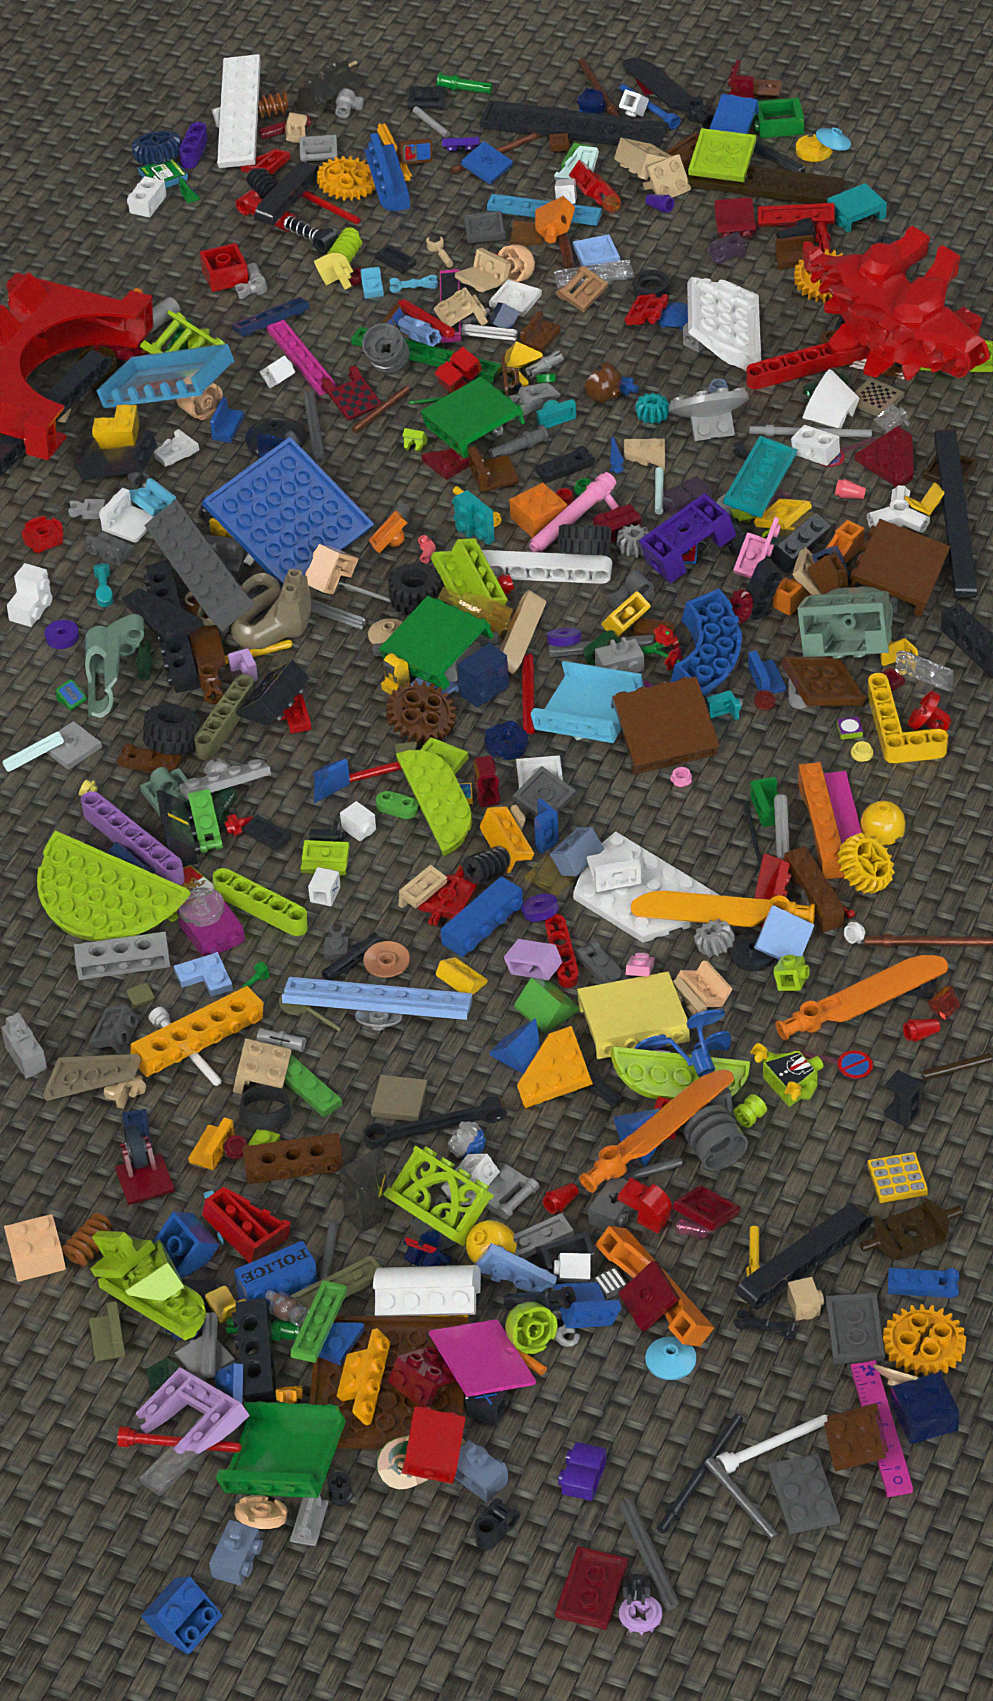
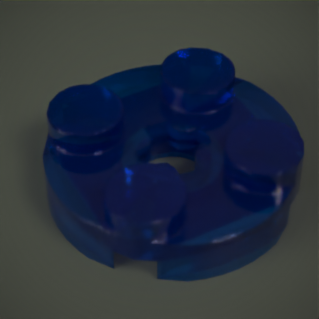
[484,721,528,760]

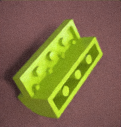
[431,538,508,622]

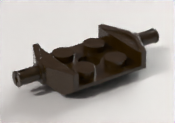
[859,1197,963,1260]

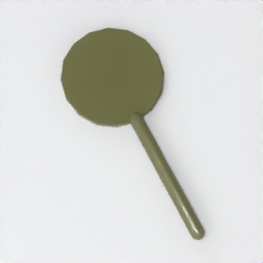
[279,992,341,1031]

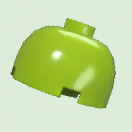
[505,1302,558,1354]

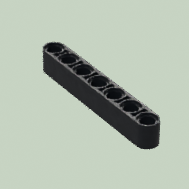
[254,161,319,226]
[736,1203,872,1310]

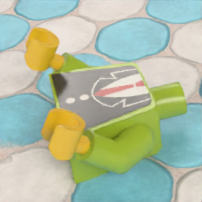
[750,1043,824,1107]

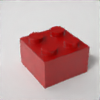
[199,243,249,292]

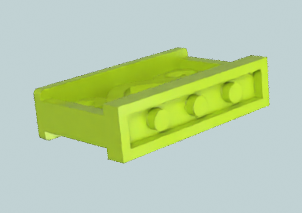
[383,1146,494,1247]

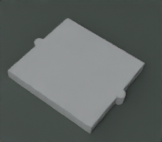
[175,1335,235,1381]

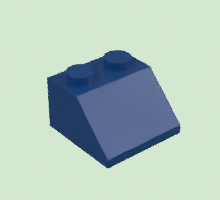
[152,1211,220,1279]

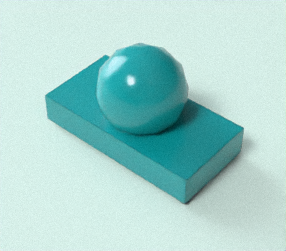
[536,399,576,429]

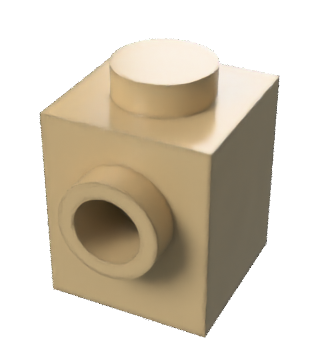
[787,1277,824,1321]

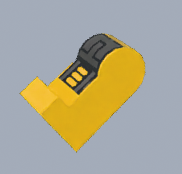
[381,653,410,695]

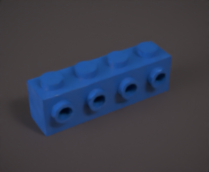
[441,876,523,957]

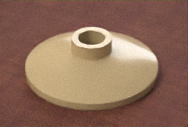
[368,618,403,644]
[873,1364,924,1388]

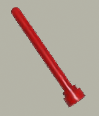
[117,1426,242,1453]

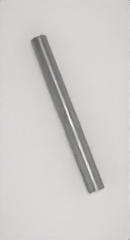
[704,1457,779,1541]

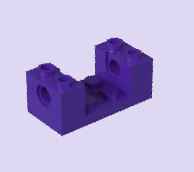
[638,493,736,584]

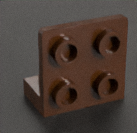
[468,446,519,492]

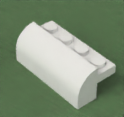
[373,1265,481,1316]

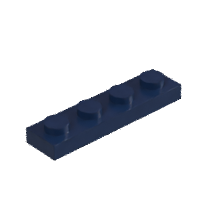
[232,297,310,336]

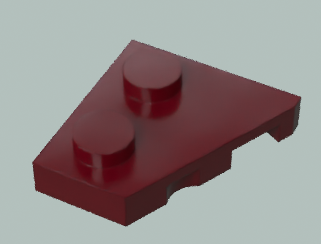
[94,344,148,361]
[421,449,469,480]

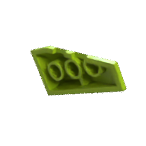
[124,1239,184,1301]

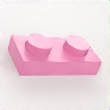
[626,953,655,977]

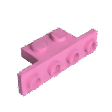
[733,517,781,579]

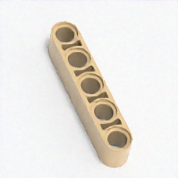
[499,590,547,674]

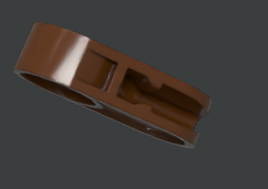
[633,619,675,642]

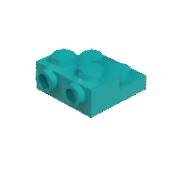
[452,490,495,545]

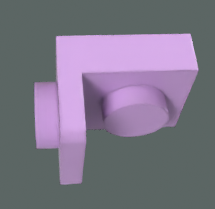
[228,648,258,681]

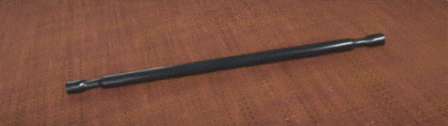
[743,801,762,870]

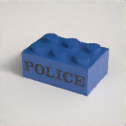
[234,1241,318,1313]

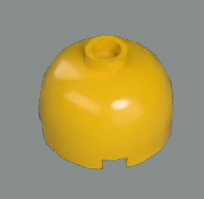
[860,801,906,845]
[466,1220,517,1263]

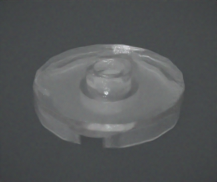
[179,887,225,927]

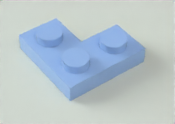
[174,952,233,997]

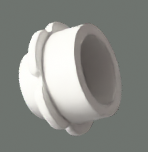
[844,922,865,944]

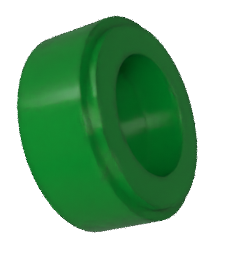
[536,373,556,383]

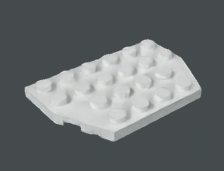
[687,277,761,371]
[573,832,719,943]

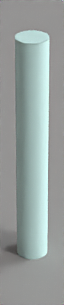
[655,467,664,514]

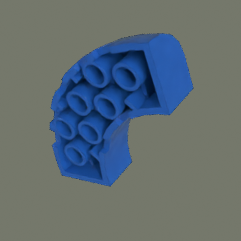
[671,589,742,697]

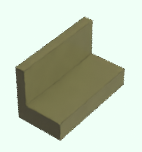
[89,1301,126,1362]

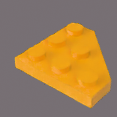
[517,1026,592,1108]

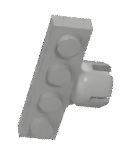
[179,758,271,800]

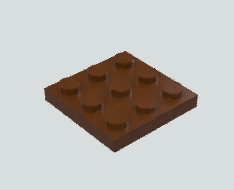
[781,657,865,706]

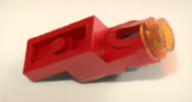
[569,160,621,212]

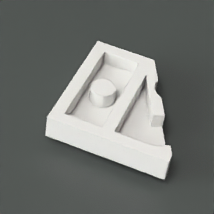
[154,429,199,467]

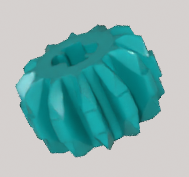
[635,392,669,425]

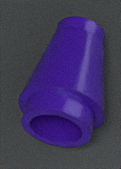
[645,194,674,213]

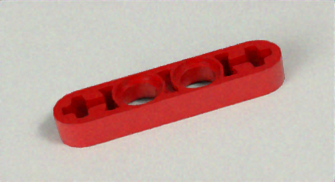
[545,914,579,988]

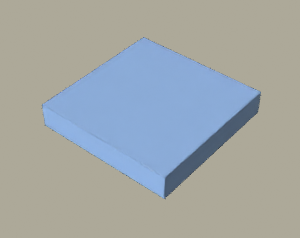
[573,234,620,269]
[754,906,814,960]

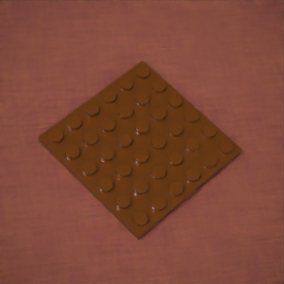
[309,1316,469,1449]

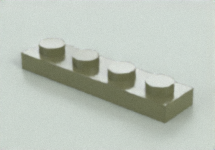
[289,1256,382,1319]

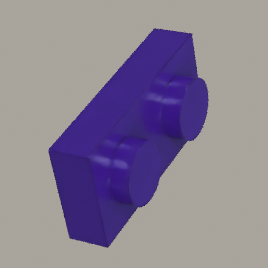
[442,137,480,152]

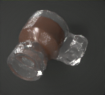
[265,1290,309,1327]

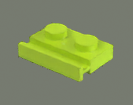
[300,840,350,875]

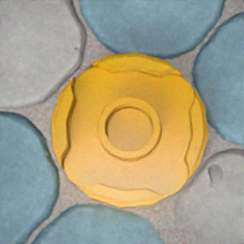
[796,134,832,162]

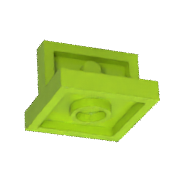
[90,1231,155,1278]

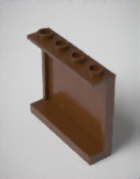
[849,519,950,617]
[611,677,720,775]

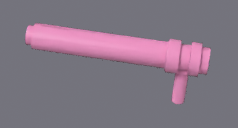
[529,472,619,553]

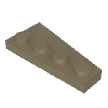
[43,1054,141,1101]

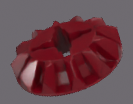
[729,589,753,623]

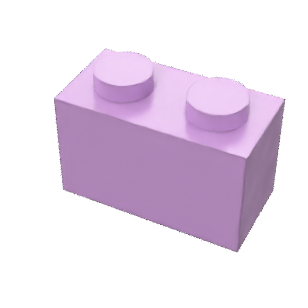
[504,939,562,980]

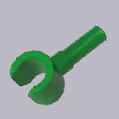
[242,961,270,988]

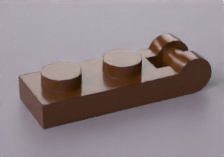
[116,743,182,773]

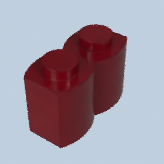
[473,756,500,808]

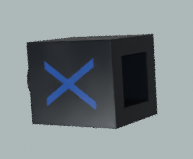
[465,1391,506,1426]

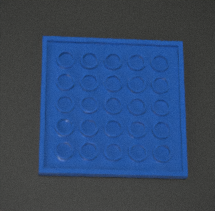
[202,437,374,588]

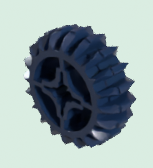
[132,130,181,165]

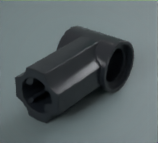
[776,218,816,239]

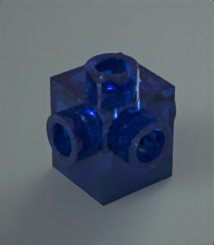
[577,88,605,114]

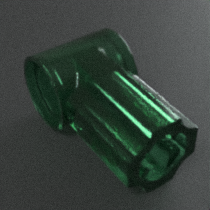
[212,786,238,827]

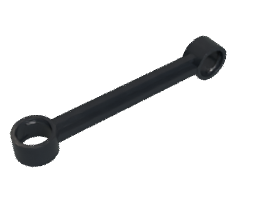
[363,1096,507,1151]

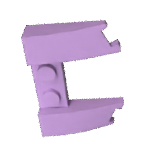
[136,1367,250,1454]

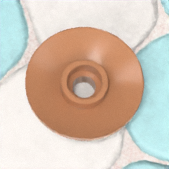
[363,941,410,978]

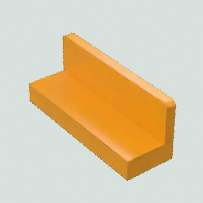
[480,807,534,873]

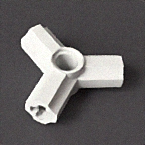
[867,485,930,533]

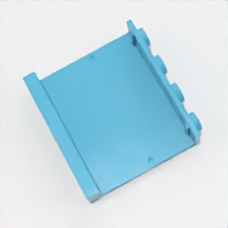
[531,661,644,743]

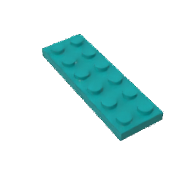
[723,436,798,518]

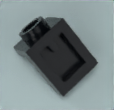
[309,821,344,842]

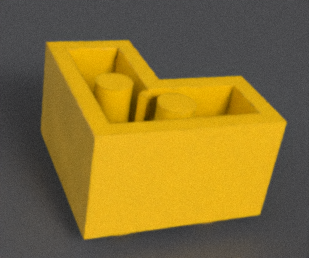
[92,404,140,449]

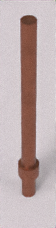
[578,58,621,117]
[450,133,543,174]
[864,934,993,948]

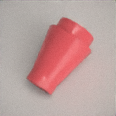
[835,479,866,500]

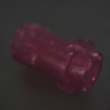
[676,1218,709,1240]

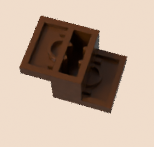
[824,1403,889,1472]

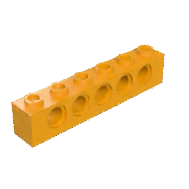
[131,986,264,1077]

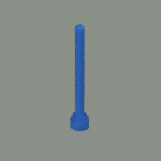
[620,84,681,130]

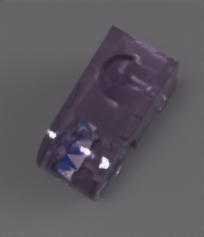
[707,232,746,264]

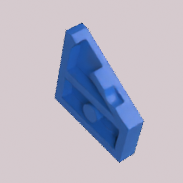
[318,1323,365,1366]
[215,1363,243,1404]

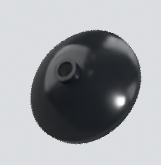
[245,416,306,457]

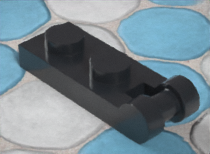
[535,446,595,484]

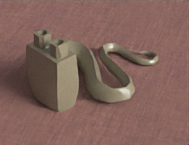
[185,569,312,649]

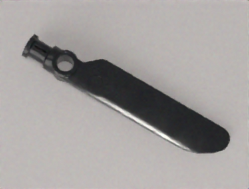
[622,58,714,129]

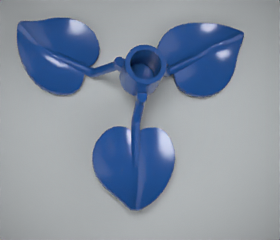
[634,1008,731,1077]

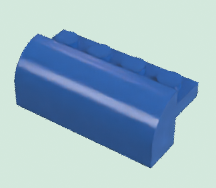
[364,133,410,211]

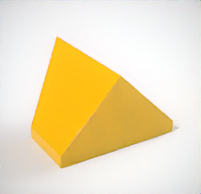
[504,341,543,373]

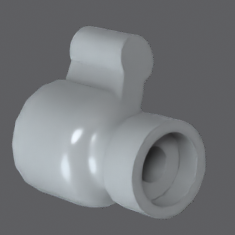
[335,88,364,118]

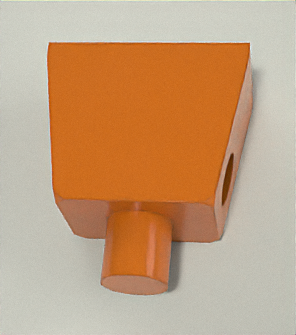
[535,196,575,243]

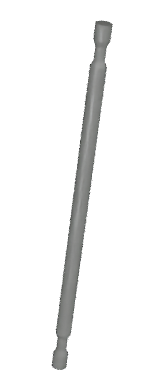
[337,581,390,602]

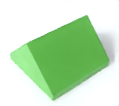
[514,977,580,1034]

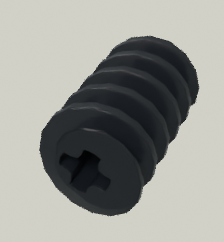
[246,168,278,199]
[463,846,511,884]

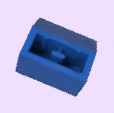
[141,1576,223,1654]

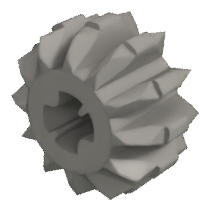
[616,524,649,558]
[694,918,735,958]

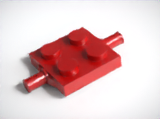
[418,866,478,926]

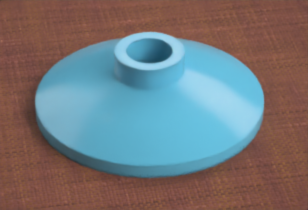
[815,128,851,151]
[645,1336,696,1380]

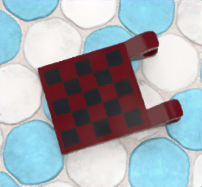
[321,365,382,421]

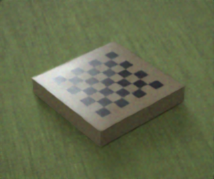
[854,377,904,419]

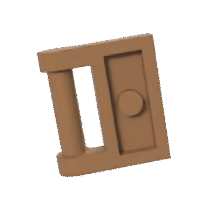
[556,266,608,313]

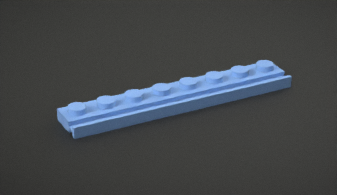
[282,977,472,1020]

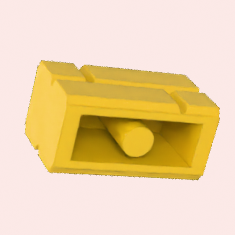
[601,591,651,637]

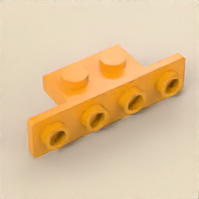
[337,1328,390,1425]

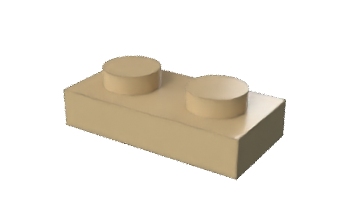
[672,977,707,1017]

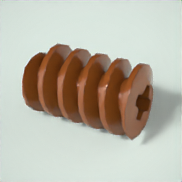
[258,91,288,118]
[61,1213,112,1267]

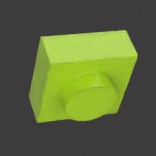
[248,1129,281,1146]

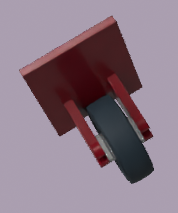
[115,1125,175,1205]

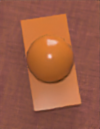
[369,510,407,553]

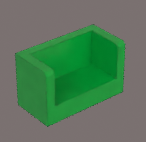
[750,776,789,828]

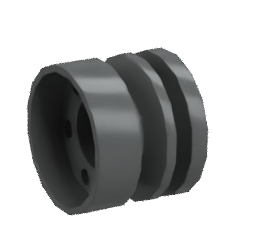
[362,323,410,374]
[683,1105,748,1171]

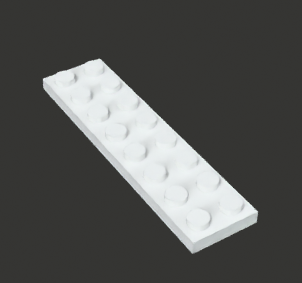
[217,54,261,168]

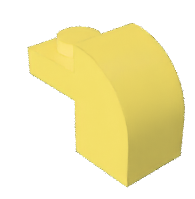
[314,253,353,290]

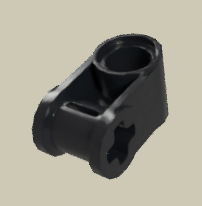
[474,1498,520,1550]

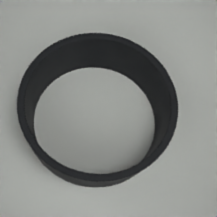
[239,1086,292,1130]

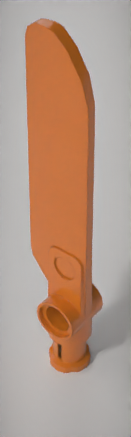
[775,955,948,1041]
[579,1069,734,1193]

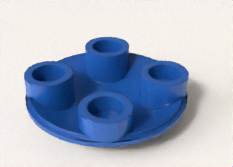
[658,302,688,330]

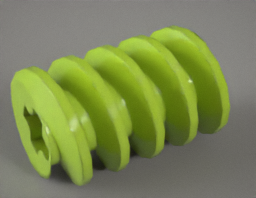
[327,227,362,264]

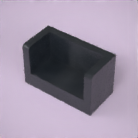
[884,1070,922,1128]
[535,1231,595,1270]

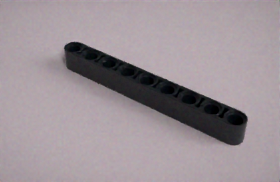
[0,350,112,476]

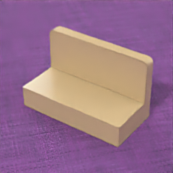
[398,865,447,909]

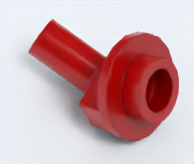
[224,814,253,837]

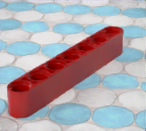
[746,342,870,389]

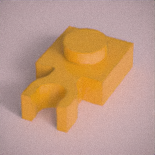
[276,1385,303,1404]

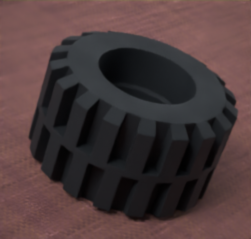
[558,524,611,555]
[388,562,442,615]
[143,704,199,755]

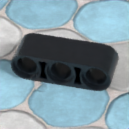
[746,558,782,620]

